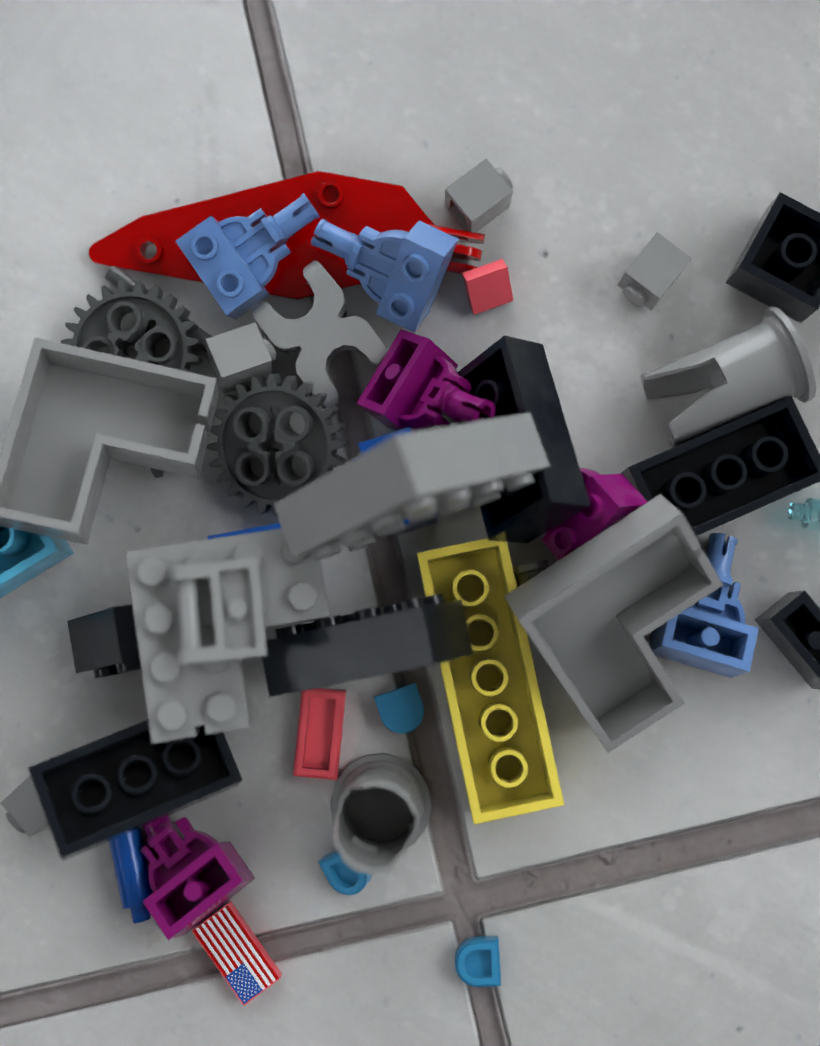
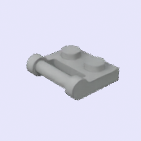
[170,558,267,665]

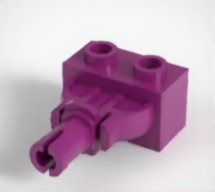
[356,329,496,432]
[541,468,648,560]
[141,816,256,940]

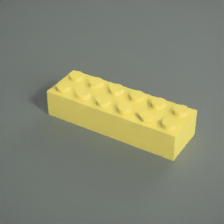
[417,538,564,824]

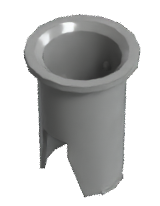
[641,306,816,447]
[330,753,431,875]

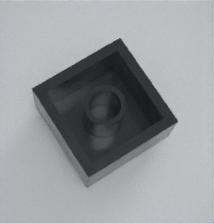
[725,192,820,323]

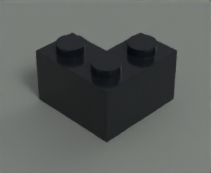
[755,590,820,690]
[67,605,141,679]

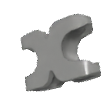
[251,260,388,408]

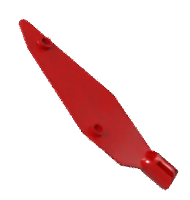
[89,171,485,300]

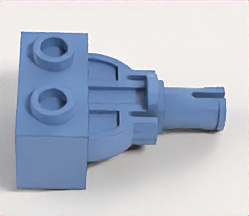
[175,193,320,319]
[311,219,459,333]
[649,533,759,678]

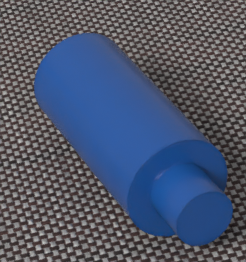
[109,828,153,923]

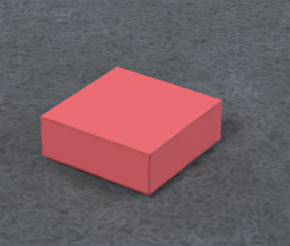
[462,259,514,315]

